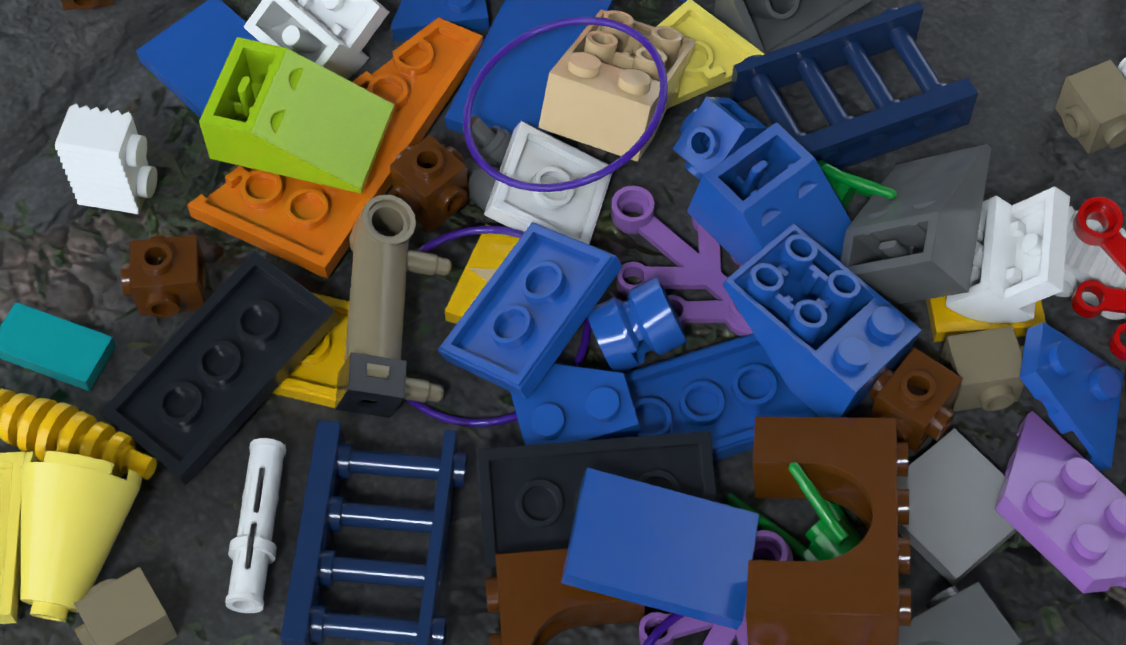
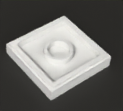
[484,121,612,244]

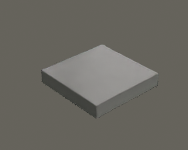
[897,428,1017,586]

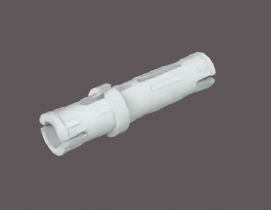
[225,438,286,613]

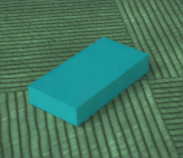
[0,302,116,392]

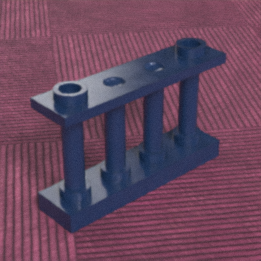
[730,2,978,170]
[280,420,468,645]

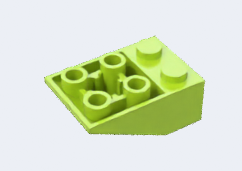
[199,37,395,194]

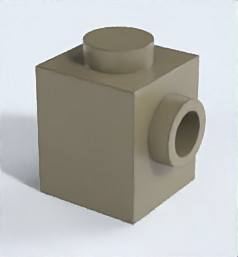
[1055,59,1126,154]
[938,326,1025,412]
[74,567,178,645]

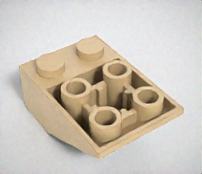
[538,9,696,162]

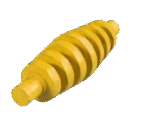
[0,388,157,480]

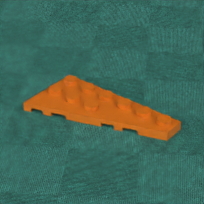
[187,17,483,279]

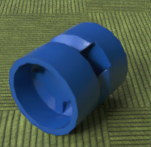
[587,277,688,373]

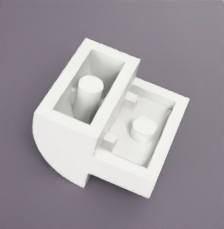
[244,0,389,79]
[946,186,1070,324]

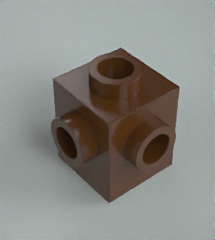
[390,135,469,233]
[121,235,206,318]
[869,347,963,453]

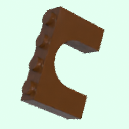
[746,417,911,645]
[485,549,645,645]

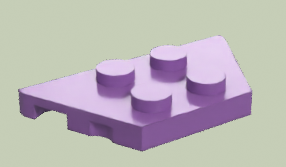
[995,411,1126,593]

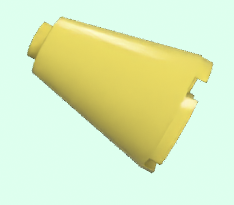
[20,451,142,622]

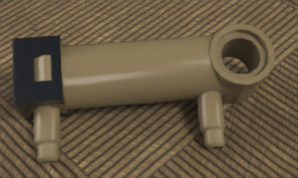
[335,195,451,418]

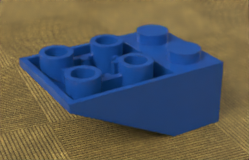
[687,122,852,266]
[723,223,922,417]

